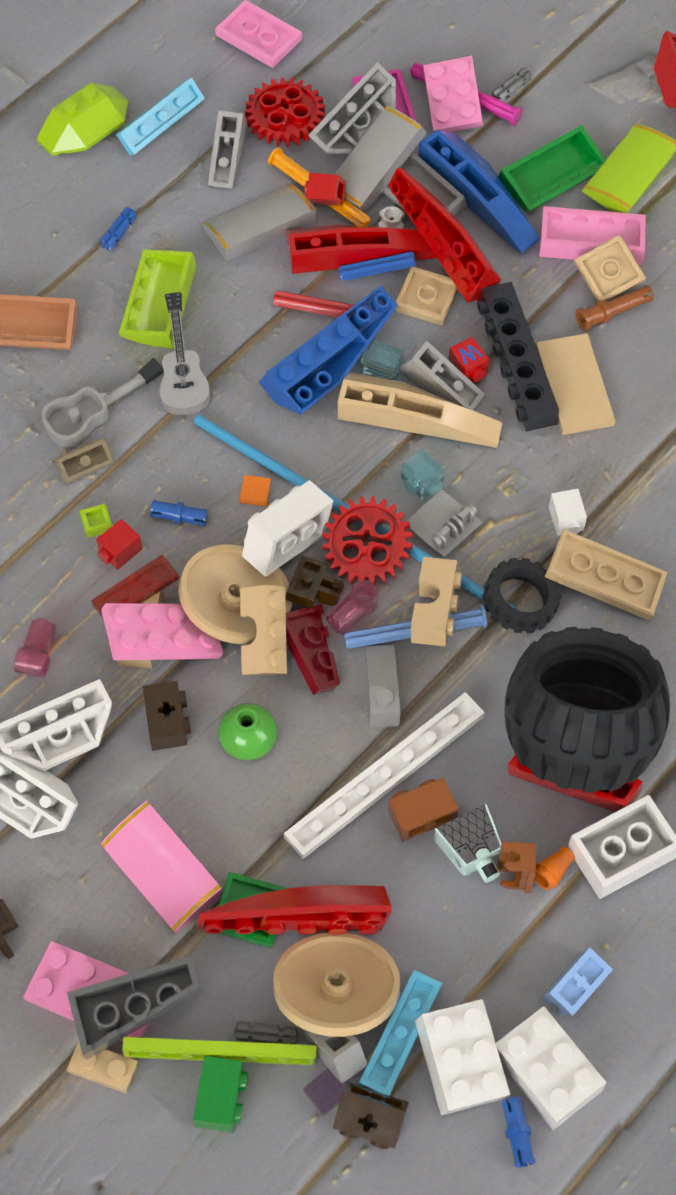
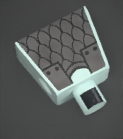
[434,804,501,883]

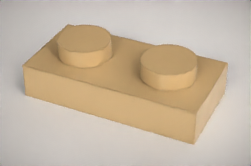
[67,1041,139,1094]

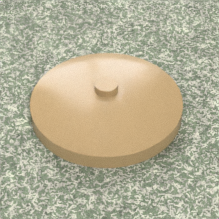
[178,544,292,644]
[273,932,400,1037]

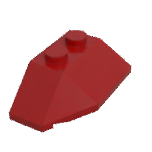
[654,31,676,109]

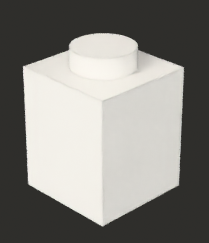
[549,489,587,536]

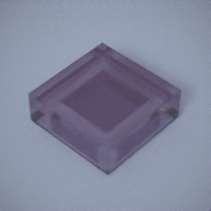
[303,1069,344,1116]

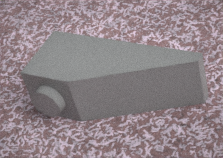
[208,110,247,190]
[399,340,485,410]
[366,645,400,727]
[296,1025,368,1083]

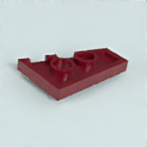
[286,604,340,695]

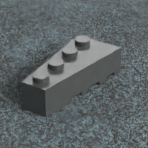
[67,956,201,1060]

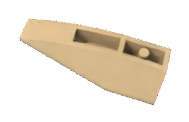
[338,372,502,448]

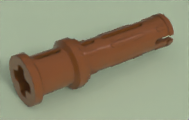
[576,285,654,331]

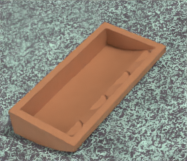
[0,294,79,350]

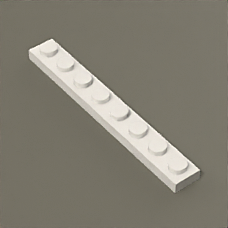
[284,692,485,859]

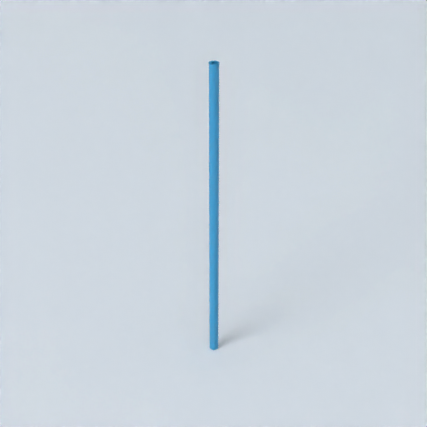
[194,414,517,609]

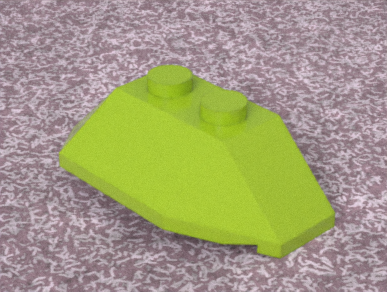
[36,82,129,156]

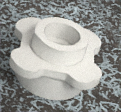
[379,206,405,229]

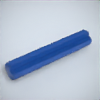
[339,252,416,281]

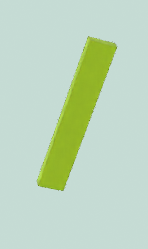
[122,1037,316,1065]

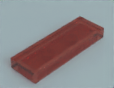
[91,555,179,618]

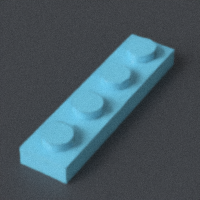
[116,77,205,155]
[359,970,442,1096]

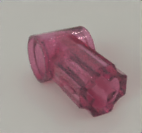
[326,580,377,635]
[14,618,56,677]

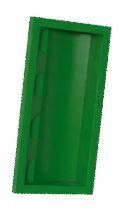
[498,125,606,213]

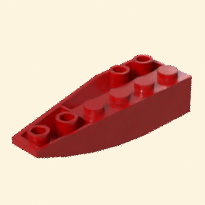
[388,167,502,303]
[286,224,437,274]
[197,885,392,935]

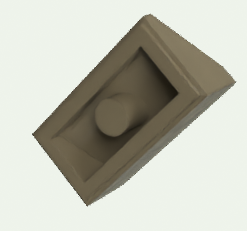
[53,437,115,484]

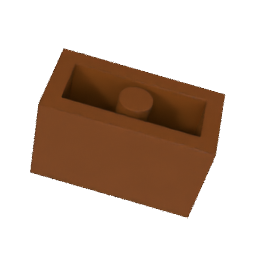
[388,777,459,841]

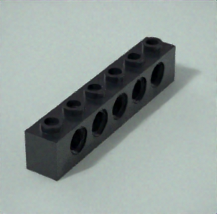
[477,281,559,432]

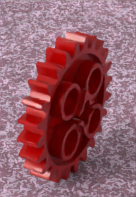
[245,77,325,147]
[322,496,413,587]

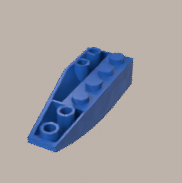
[419,130,540,254]
[258,285,398,415]

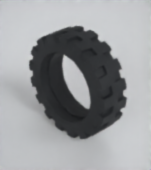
[482,558,561,634]

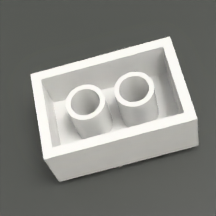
[242,480,333,577]
[568,795,676,899]
[415,999,510,1116]
[496,1006,607,1130]

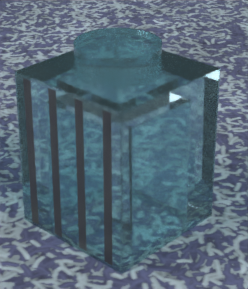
[361,340,404,380]

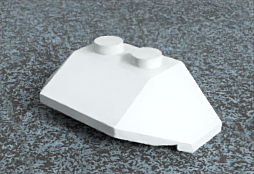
[0,679,112,771]
[0,749,78,839]

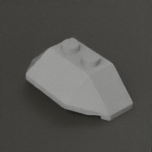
[308,62,396,154]

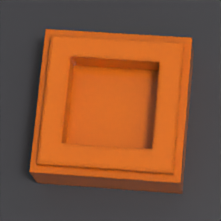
[239,475,272,507]

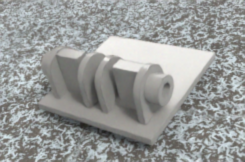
[407,489,482,558]

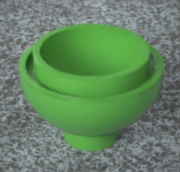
[218,703,277,760]

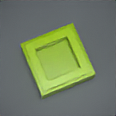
[79,503,113,538]

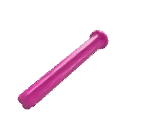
[410,62,523,126]

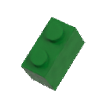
[193,1056,248,1133]

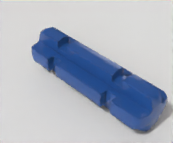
[100,207,137,250]

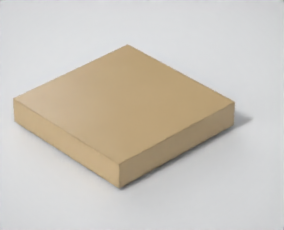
[574,234,646,302]
[394,267,458,326]

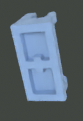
[541,948,613,1016]

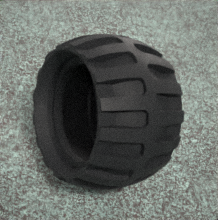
[504,627,670,793]

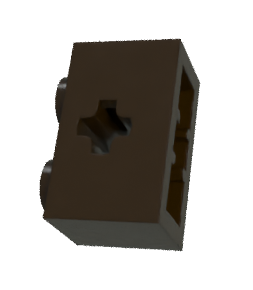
[142,681,191,751]
[333,1082,409,1149]

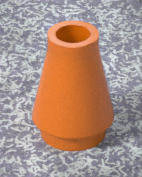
[534,846,575,890]

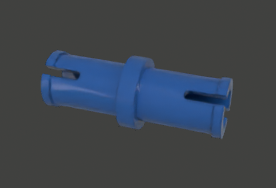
[150,499,208,527]
[501,1097,536,1168]

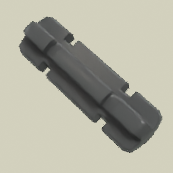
[492,68,532,101]
[235,1021,298,1044]

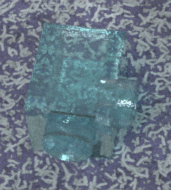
[401,449,444,500]

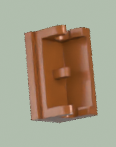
[498,841,536,893]

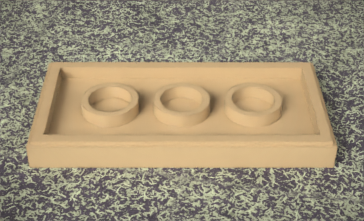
[536,333,615,435]
[545,529,668,621]

